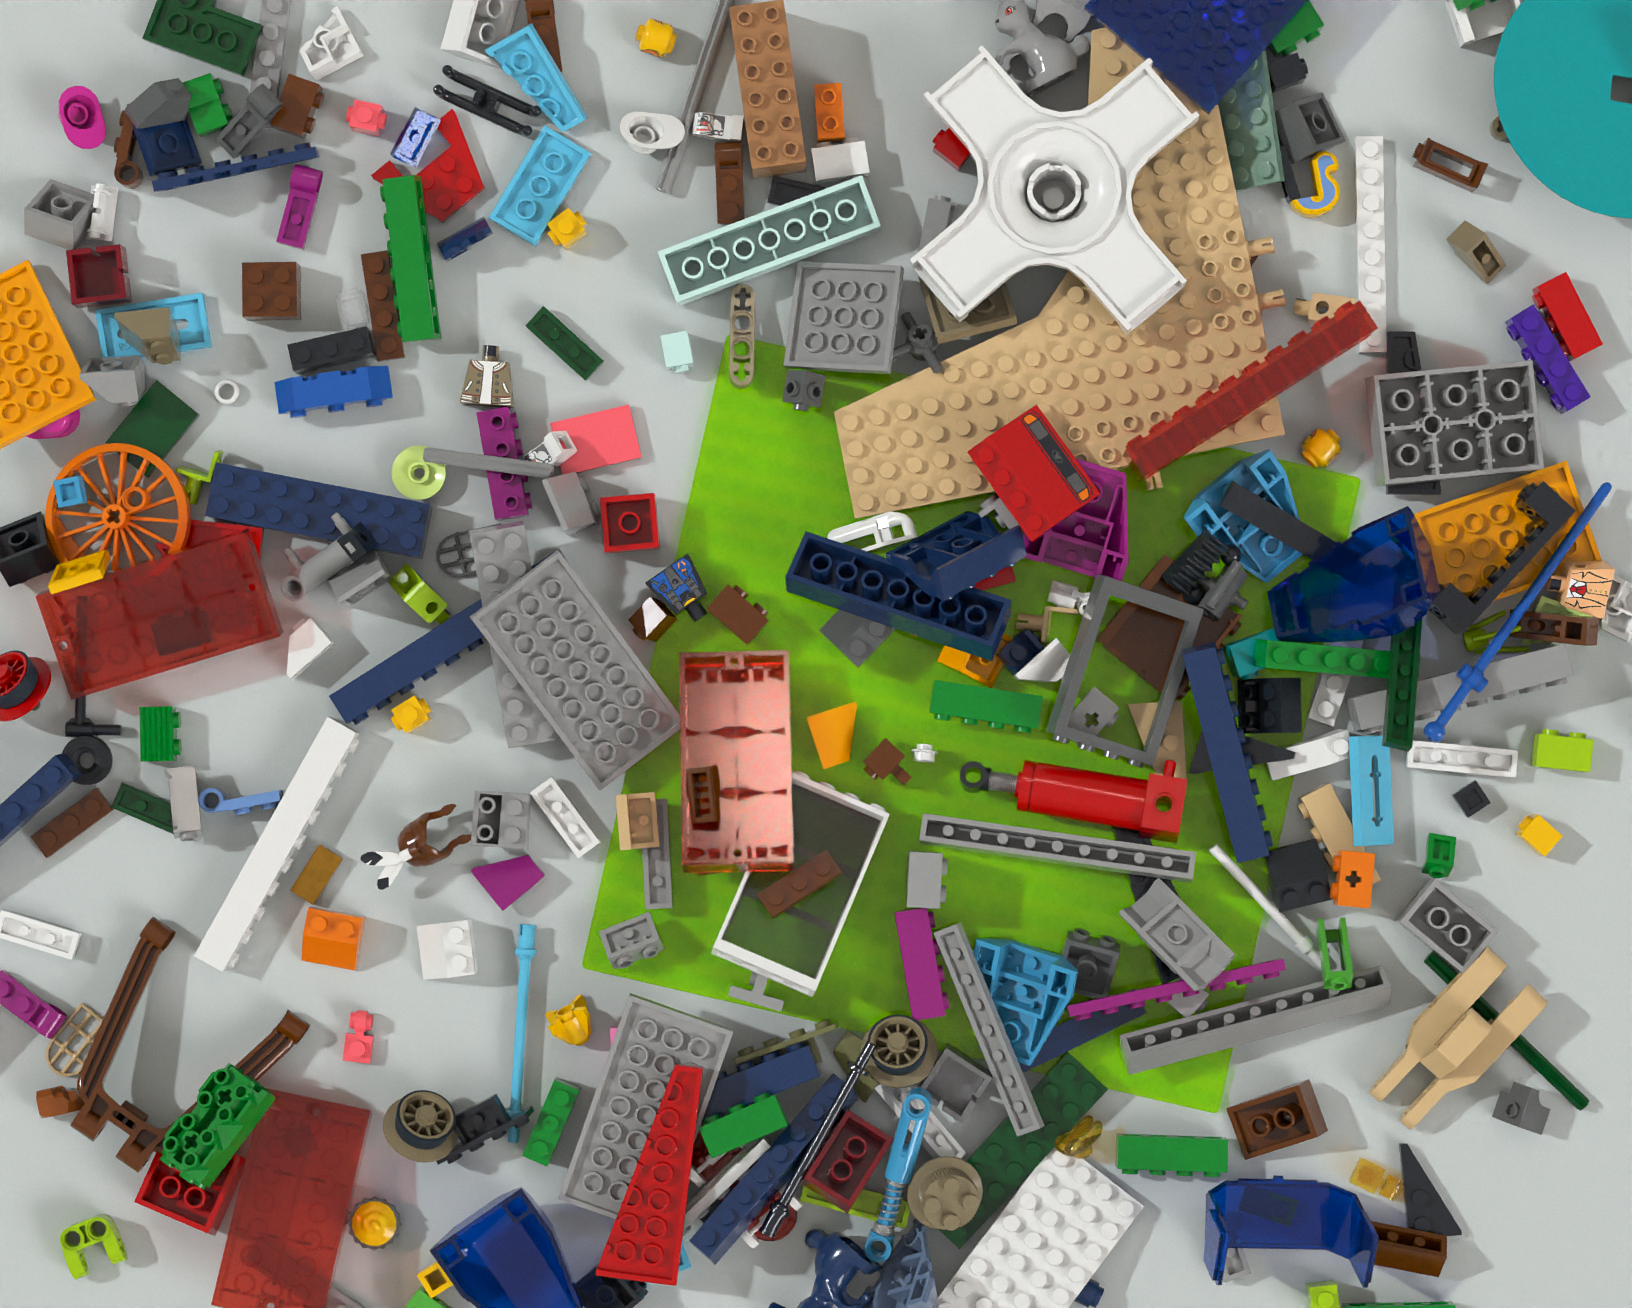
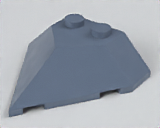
[862,1218,937,1308]

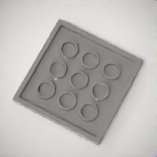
[783,261,904,374]

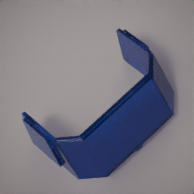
[1203,1175,1379,1288]

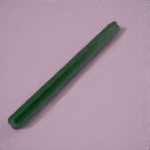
[1424,952,1589,1111]

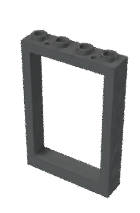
[1046,574,1204,768]

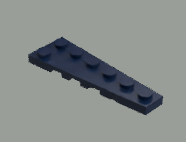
[152,142,320,192]

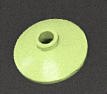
[392,446,446,500]

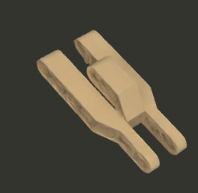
[1368,946,1548,1130]

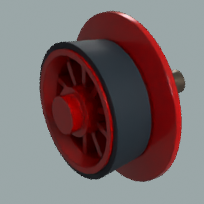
[0,650,51,722]

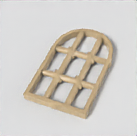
[46,1003,103,1077]

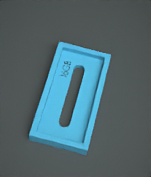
[95,293,212,358]
[1349,735,1394,846]

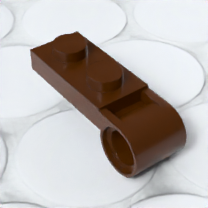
[525,0,563,72]
[114,104,143,189]
[715,142,745,224]

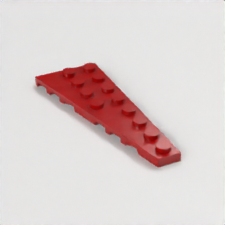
[596,1063,703,1286]

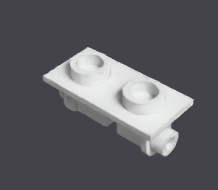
[85,184,118,242]

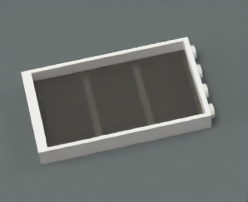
[711,771,890,997]

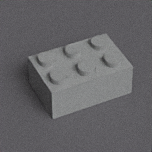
[1396,878,1498,974]

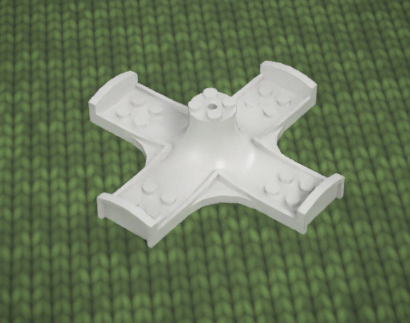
[910,45,1200,335]

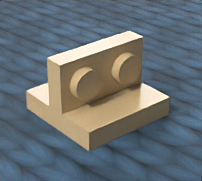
[616,792,660,850]

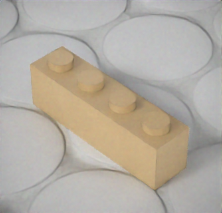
[1297,783,1381,887]

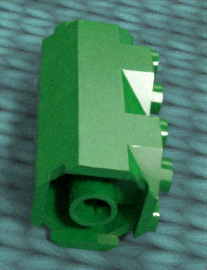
[160,1063,276,1190]

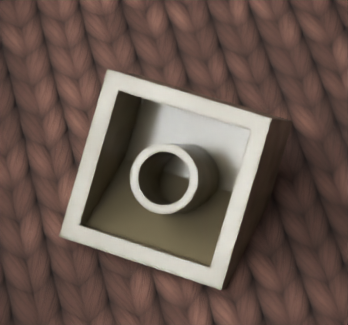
[114,307,181,365]

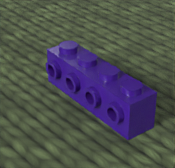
[1505,304,1591,414]

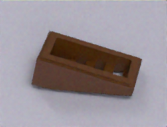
[686,766,719,824]

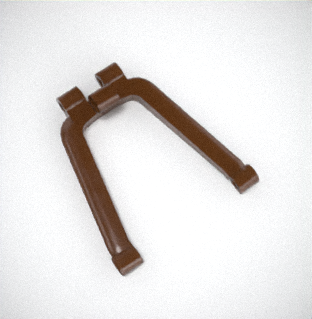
[70,917,310,1173]

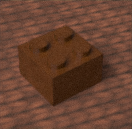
[242,262,301,321]

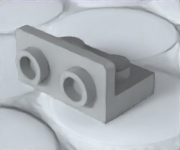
[978,493,1019,529]
[599,911,664,969]

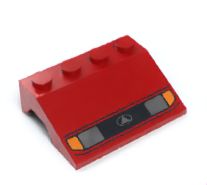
[967,404,1101,542]

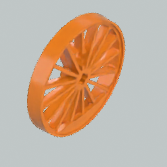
[45,443,191,590]

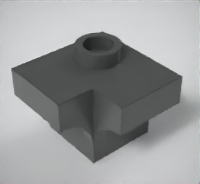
[1492,1082,1551,1135]

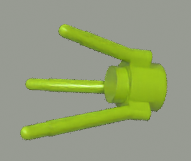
[1462,610,1529,655]

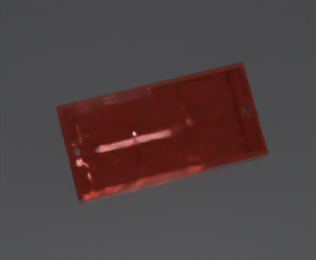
[35,528,284,700]
[679,650,794,873]
[211,1088,373,1308]

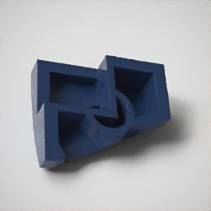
[437,216,493,262]

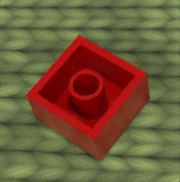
[600,493,660,554]

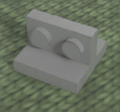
[728,971,784,1012]

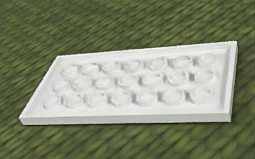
[934,1141,1144,1308]

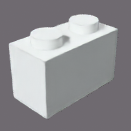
[811,138,870,185]

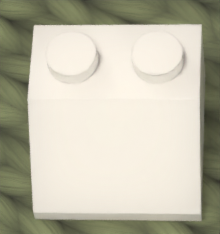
[417,919,478,980]

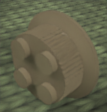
[907,1156,983,1231]

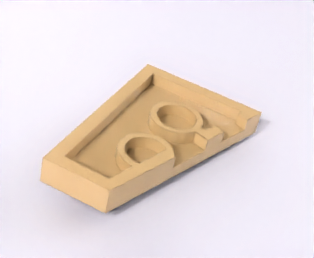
[1126,701,1187,779]

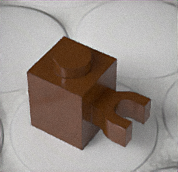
[863,738,912,785]

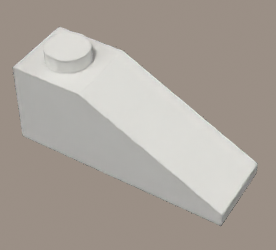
[1265,729,1350,781]

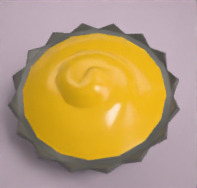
[347,1197,401,1251]

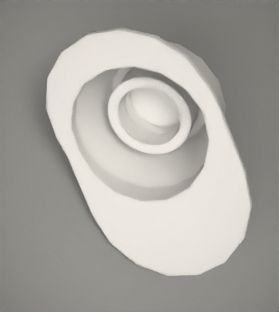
[619,111,685,154]

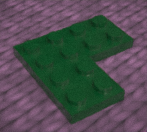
[142,0,263,77]

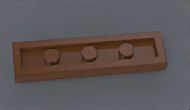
[361,250,405,362]

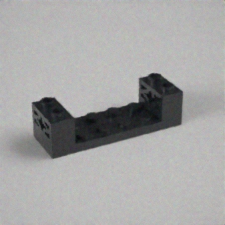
[1424,481,1576,634]

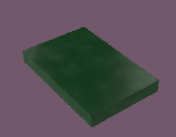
[105,380,200,478]

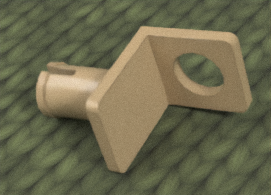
[1016,606,1079,644]

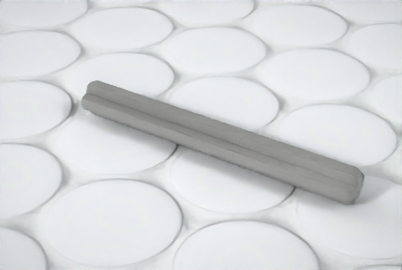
[423,447,554,478]

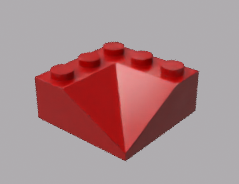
[134,1152,249,1236]

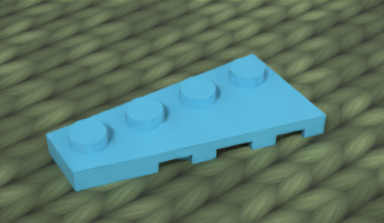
[484,23,587,132]

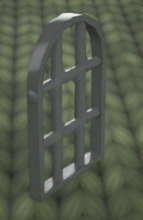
[436,523,501,577]

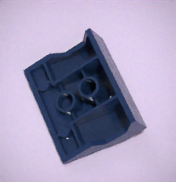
[886,511,1027,600]

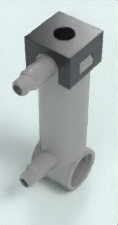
[280,512,377,601]

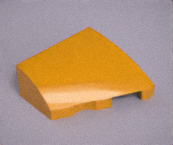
[806,701,857,769]

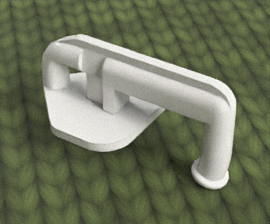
[827,511,918,553]

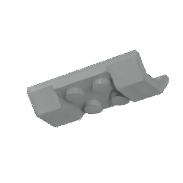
[1118,878,1235,992]

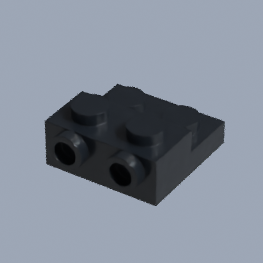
[569,1263,648,1308]

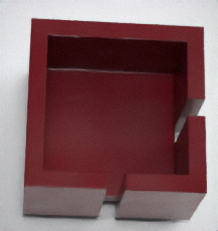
[66,244,132,308]

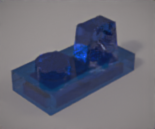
[390,107,441,168]

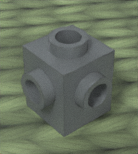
[782,370,825,412]

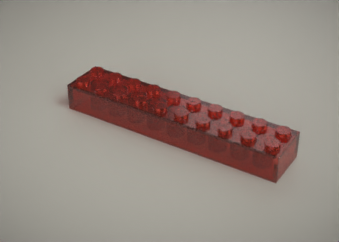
[1123,300,1378,483]

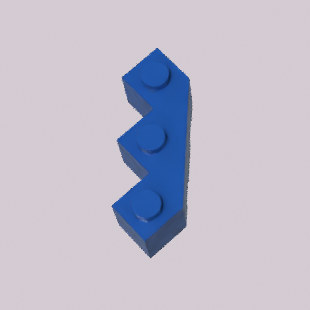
[274,366,393,418]

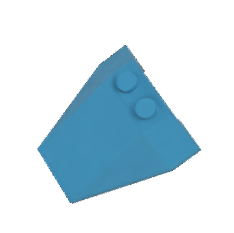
[1183,449,1303,583]
[974,938,1078,1066]

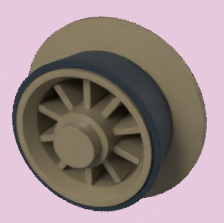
[860,1014,937,1088]
[383,1090,458,1163]

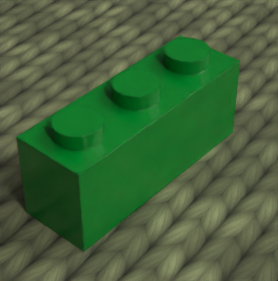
[522,1077,581,1166]
[699,1092,790,1158]

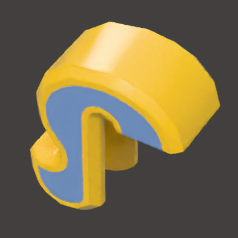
[1289,151,1340,218]

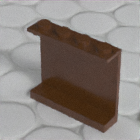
[1095,554,1242,701]

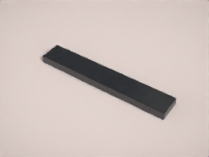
[1218,481,1368,584]

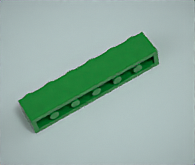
[380,175,441,343]
[1253,639,1420,678]

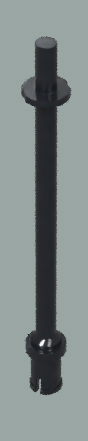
[759,1041,876,1238]

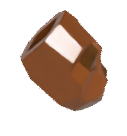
[36,1085,85,1118]

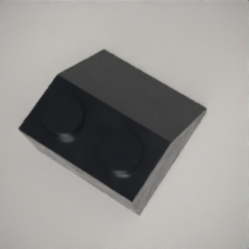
[0,511,59,587]
[1264,839,1332,913]

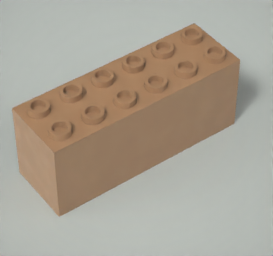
[729,0,806,179]

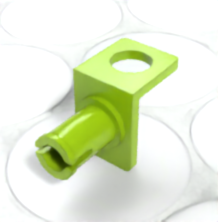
[176,449,224,505]

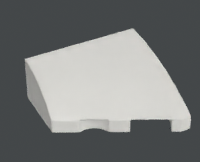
[299,6,364,81]
[1602,575,1632,643]

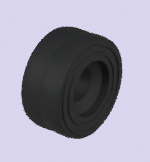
[62,736,113,785]

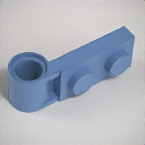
[199,788,283,815]

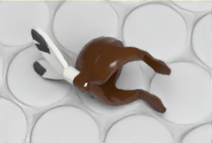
[360,804,471,890]

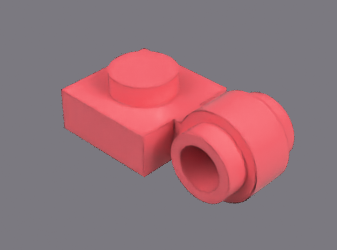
[343,1010,374,1064]

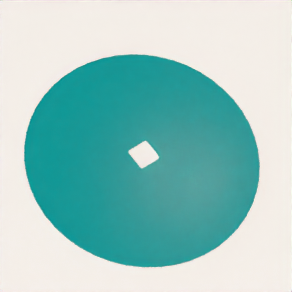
[1494,0,1632,219]

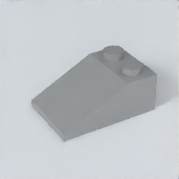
[542,472,601,536]
[328,549,393,607]

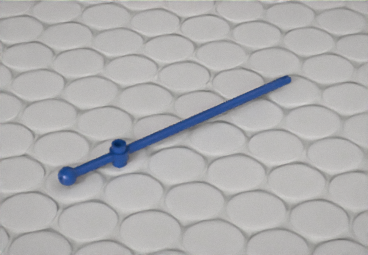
[1423,482,1612,743]

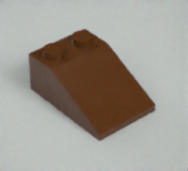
[1226,1079,1328,1160]

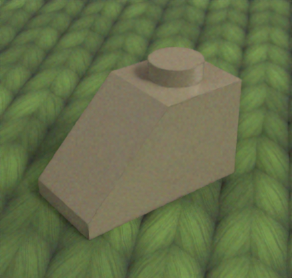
[1446,220,1506,284]

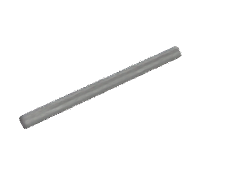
[655,0,735,194]

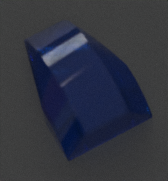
[1267,506,1440,643]
[430,1187,583,1308]

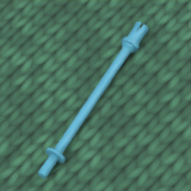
[506,924,537,1143]

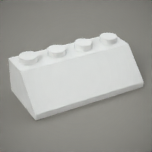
[441,0,519,68]

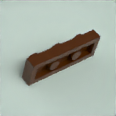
[30,788,114,858]
[757,849,842,919]

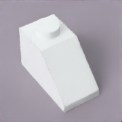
[287,618,335,679]

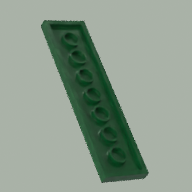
[938,1051,1108,1249]

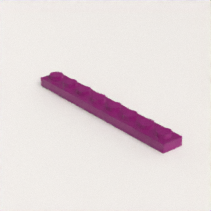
[1066,958,1286,1021]

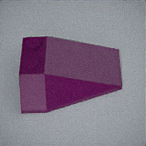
[1022,458,1129,581]

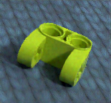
[60,1214,127,1280]

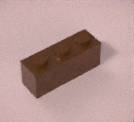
[1358,1220,1447,1277]

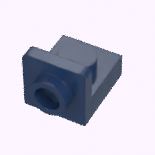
[996,629,1044,675]

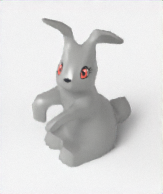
[995,0,1091,97]

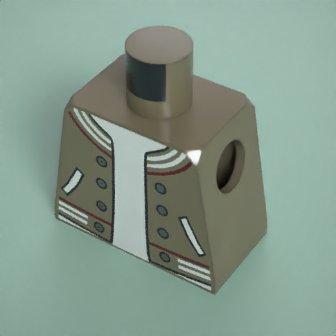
[460,345,514,408]

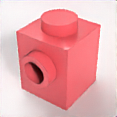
[346,99,387,137]

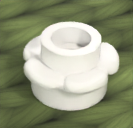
[911,744,938,763]

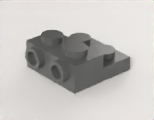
[1061,928,1121,999]

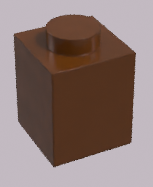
[628,597,678,642]

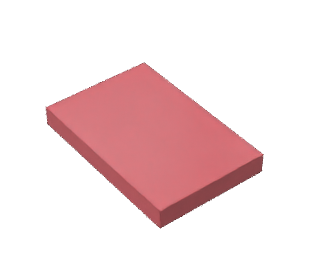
[550,404,642,475]

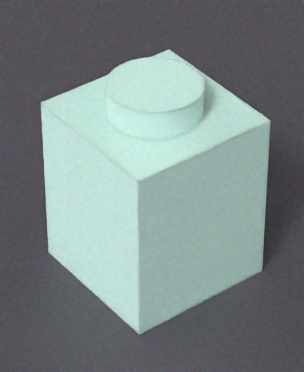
[661,331,694,374]

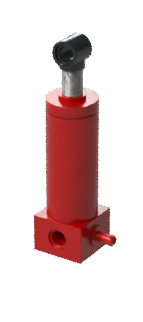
[960,760,1188,843]

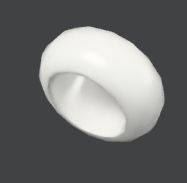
[214,379,239,404]

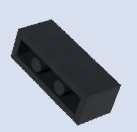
[287,326,376,374]

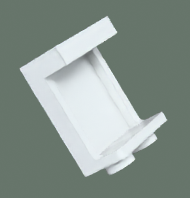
[1445,0,1521,47]

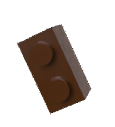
[271,74,325,140]
[706,585,769,645]

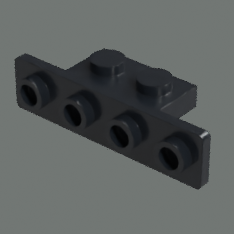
[436,1094,535,1165]

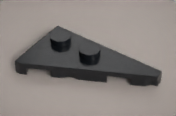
[1188,731,1297,774]
[1399,1143,1462,1236]

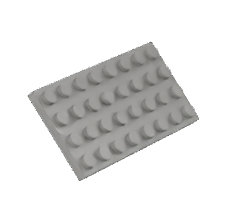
[470,550,686,791]
[558,993,734,1220]

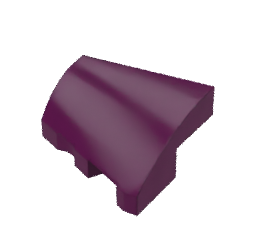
[471,855,546,911]

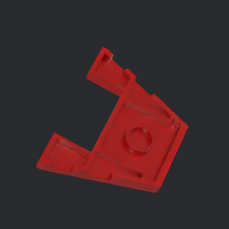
[371,109,485,223]

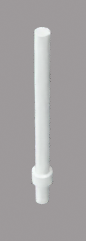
[1208,843,1321,968]

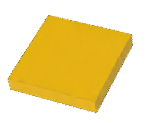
[48,550,111,594]

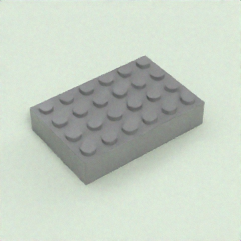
[1365,360,1544,487]

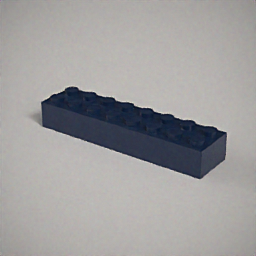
[205,463,433,559]
[785,531,1012,661]

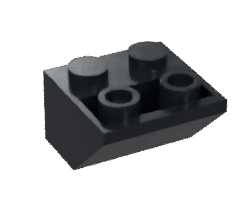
[1237,678,1302,734]

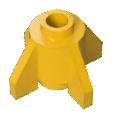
[545,994,592,1046]

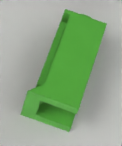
[1316,917,1353,991]

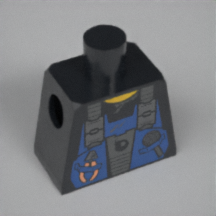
[645,553,708,623]

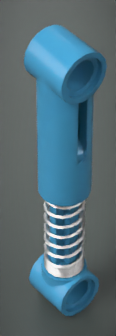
[864,1087,932,1262]

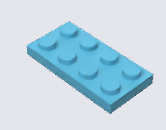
[489,125,591,247]

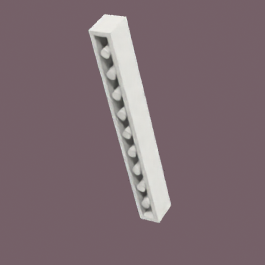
[194,717,360,972]

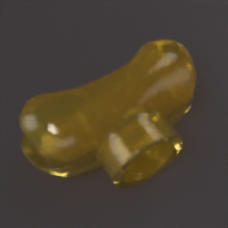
[1055,1115,1103,1159]

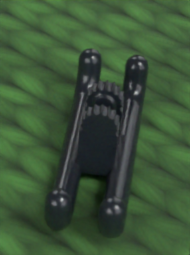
[433,65,542,137]

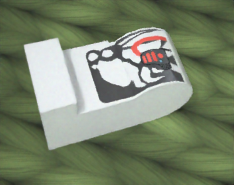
[692,112,744,142]
[524,431,577,478]

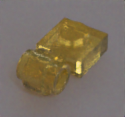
[1348,1157,1403,1201]

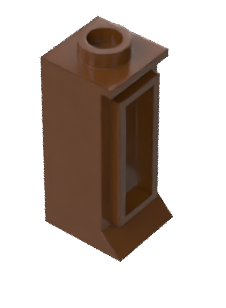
[1412,138,1488,193]

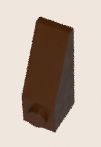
[1509,609,1599,646]

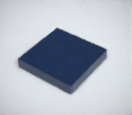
[132,119,202,177]

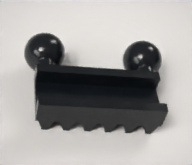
[1161,529,1242,605]

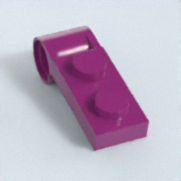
[276,164,323,250]
[0,970,68,1039]

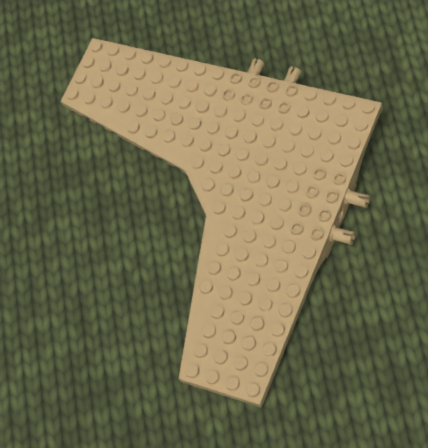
[834,9,1285,520]

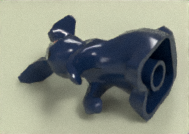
[769,1228,883,1308]

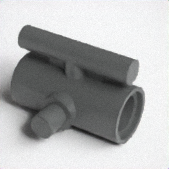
[1197,560,1249,621]

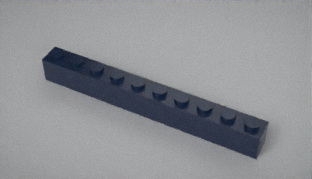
[329,549,572,725]

